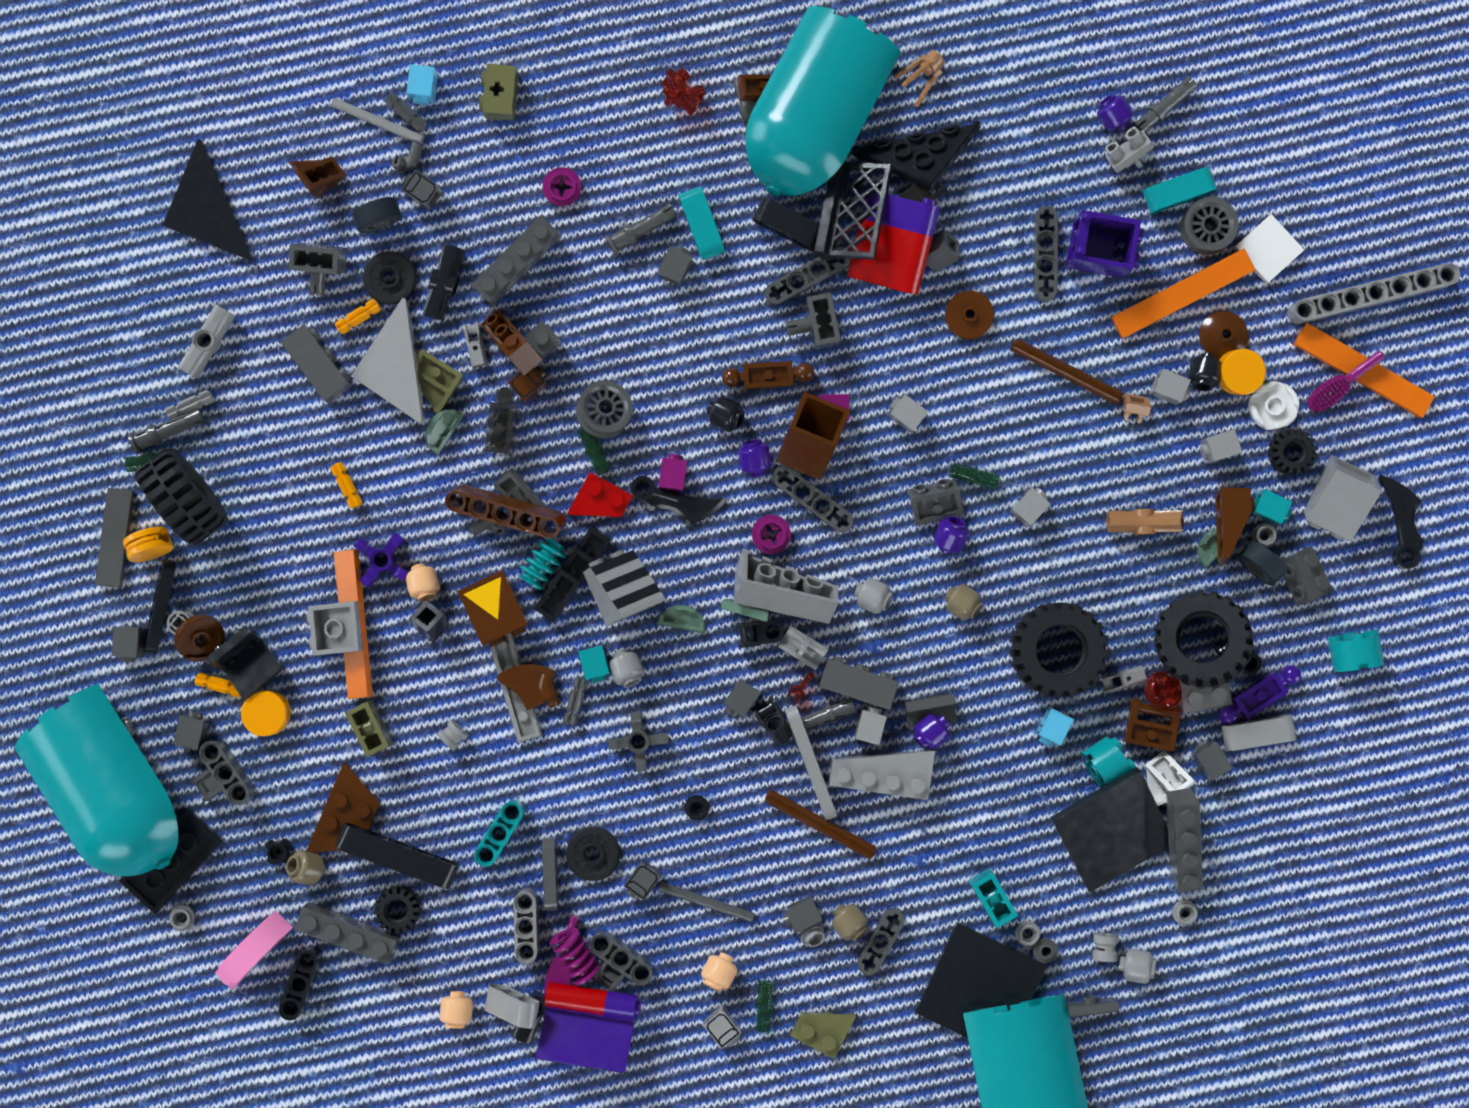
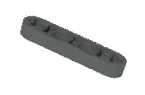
[1033,206,1058,303]
[765,247,851,306]
[772,466,853,533]

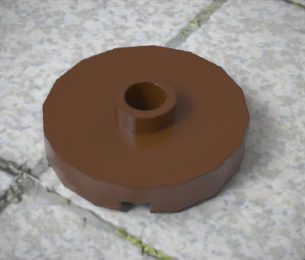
[944,290,994,340]
[174,614,225,662]

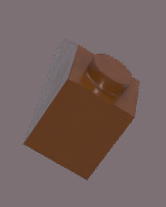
[1215,487,1255,566]

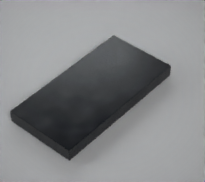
[119,807,224,914]

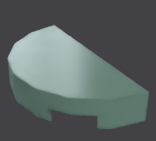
[425,409,465,455]
[1197,528,1241,569]
[721,599,769,622]
[657,605,705,633]

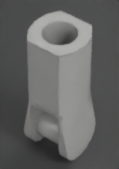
[463,322,488,368]
[1099,665,1147,694]

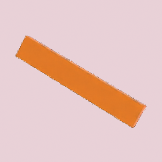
[1111,248,1256,339]
[1293,323,1435,418]
[334,549,373,699]

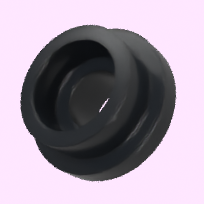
[684,795,709,820]

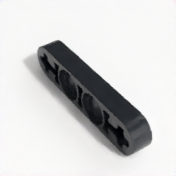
[143,559,176,655]

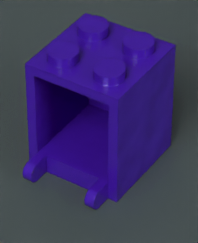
[1065,210,1144,278]

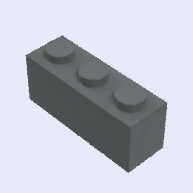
[280,325,353,404]
[818,655,899,710]

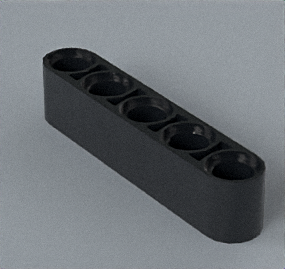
[335,822,459,889]

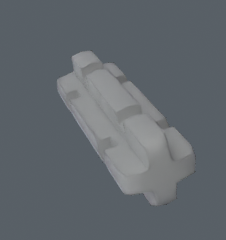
[165,390,214,419]

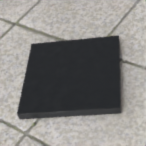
[1050,767,1169,893]
[915,921,1047,1038]

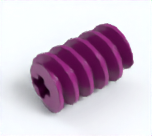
[550,928,600,986]

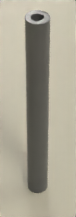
[658,881,755,922]

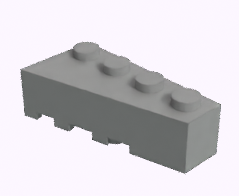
[734,548,838,624]
[828,749,935,800]

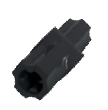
[422,244,465,321]

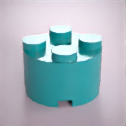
[1327,629,1385,672]
[1081,737,1136,787]

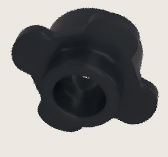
[266,839,291,865]

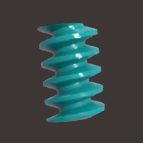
[517,538,567,590]

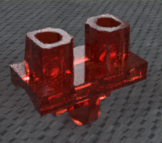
[661,67,706,116]

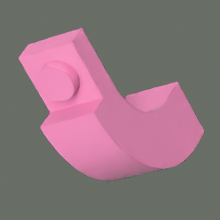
[215,910,293,990]

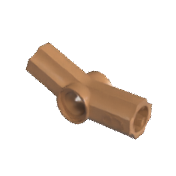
[1106,509,1184,535]

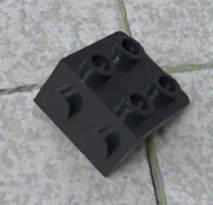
[207,625,282,699]

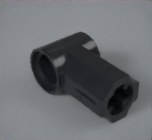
[511,991,546,1044]

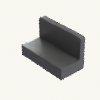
[904,693,957,731]

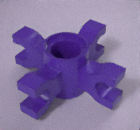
[354,533,409,587]

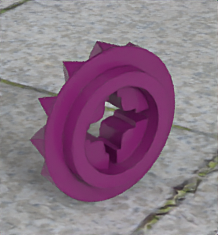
[542,167,582,207]
[752,515,791,554]

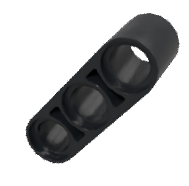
[752,197,820,252]
[279,946,323,1021]

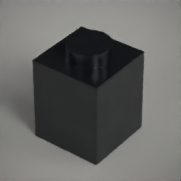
[409,600,450,643]

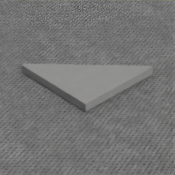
[351,298,426,425]

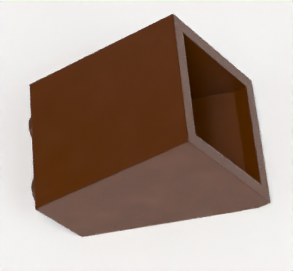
[775,392,850,480]

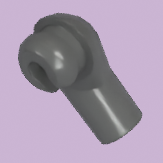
[392,142,424,173]
[469,519,506,536]

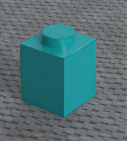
[1251,489,1292,525]
[578,645,611,683]

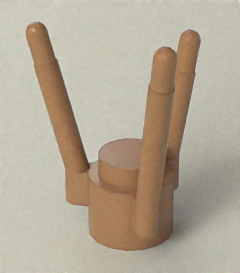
[894,50,945,108]

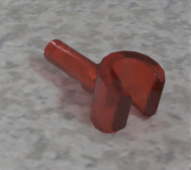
[786,671,814,704]

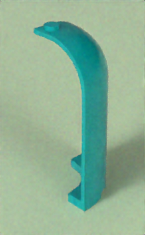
[746,6,901,196]
[14,684,178,876]
[963,994,1088,1108]

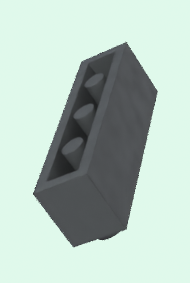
[471,215,561,307]
[1166,788,1203,893]
[294,902,402,964]

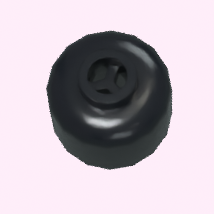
[1188,353,1222,391]
[707,396,745,432]

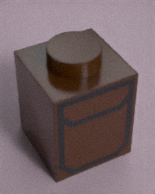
[508,365,548,404]

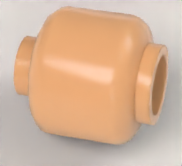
[405,564,440,602]
[701,952,738,992]
[439,991,473,1029]

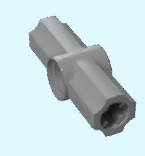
[178,304,236,379]

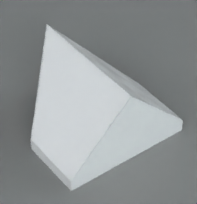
[1145,750,1195,806]

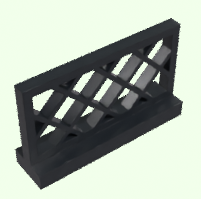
[814,163,893,261]

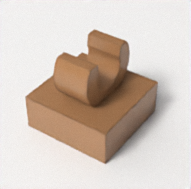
[1122,393,1151,424]

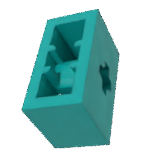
[968,869,1018,928]

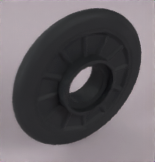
[363,251,417,305]
[566,827,620,881]

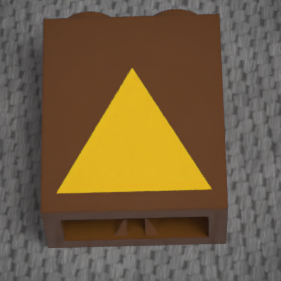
[457,570,530,648]

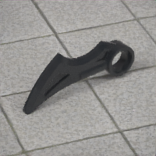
[1378,475,1424,569]
[630,476,727,526]

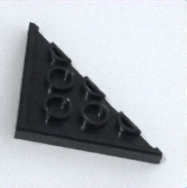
[851,121,981,191]
[163,139,253,261]

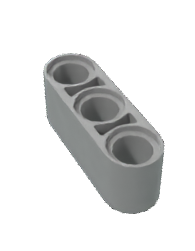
[1221,715,1297,751]
[513,888,540,964]
[484,984,540,1029]

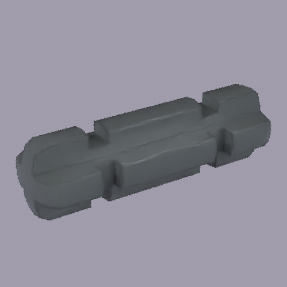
[385,92,427,132]
[563,677,588,726]

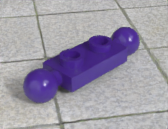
[1219,665,1301,726]

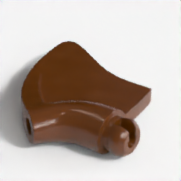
[497,664,560,710]

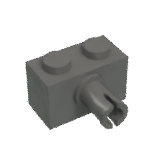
[289,242,347,296]
[785,292,841,350]

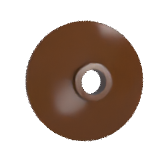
[1199,311,1248,359]

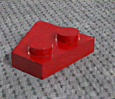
[567,472,633,517]

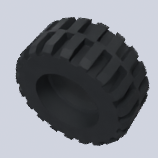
[135,448,228,545]
[1154,590,1253,689]
[1009,602,1109,698]

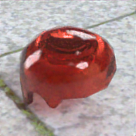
[1144,671,1182,709]

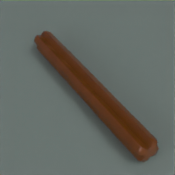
[1010,339,1123,404]
[765,790,876,859]

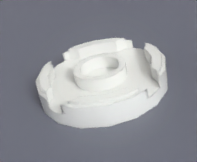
[1248,381,1299,431]

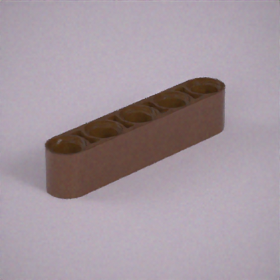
[445,484,567,539]

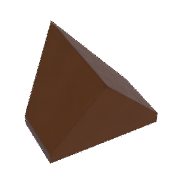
[289,157,347,199]

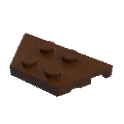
[306,762,381,852]

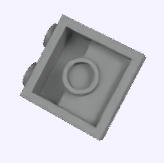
[307,601,363,656]

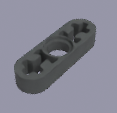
[542,838,559,911]
[857,907,905,975]

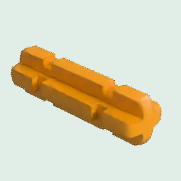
[335,299,381,334]
[330,462,363,509]
[195,672,241,697]

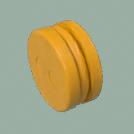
[1219,349,1266,395]
[123,527,174,563]
[241,690,291,737]

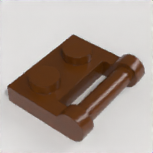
[1123,698,1181,752]

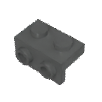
[1281,546,1333,606]

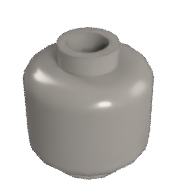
[854,578,893,614]
[608,649,644,688]
[1119,949,1156,984]

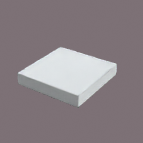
[1233,214,1304,284]

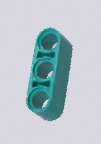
[1142,167,1218,215]
[678,186,725,261]
[474,799,525,867]

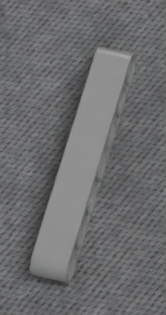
[1287,263,1460,324]

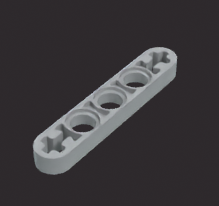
[785,706,837,820]

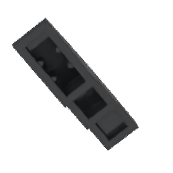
[534,525,612,623]

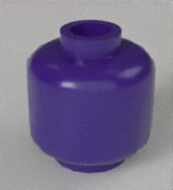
[1097,94,1134,132]
[738,439,772,477]
[934,516,969,554]
[913,714,950,751]

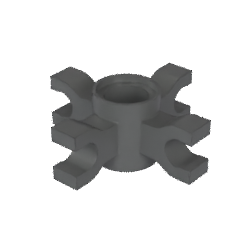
[608,711,669,772]

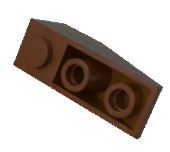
[480,309,543,376]

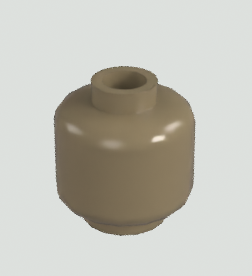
[945,584,983,621]
[286,851,325,885]
[832,904,868,942]

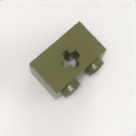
[479,64,519,121]
[345,700,394,757]

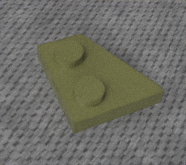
[417,349,465,414]
[790,1012,856,1059]

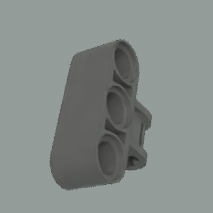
[191,740,255,805]
[590,930,654,992]

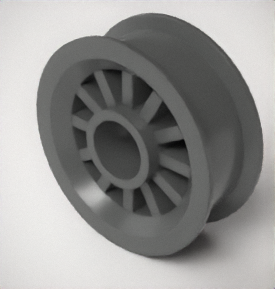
[1180,197,1239,255]
[576,381,633,438]

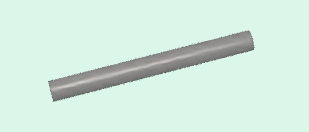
[331,98,424,144]

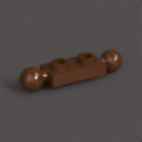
[722,361,815,390]

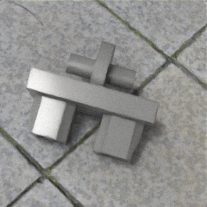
[1105,127,1154,173]
[778,626,829,670]

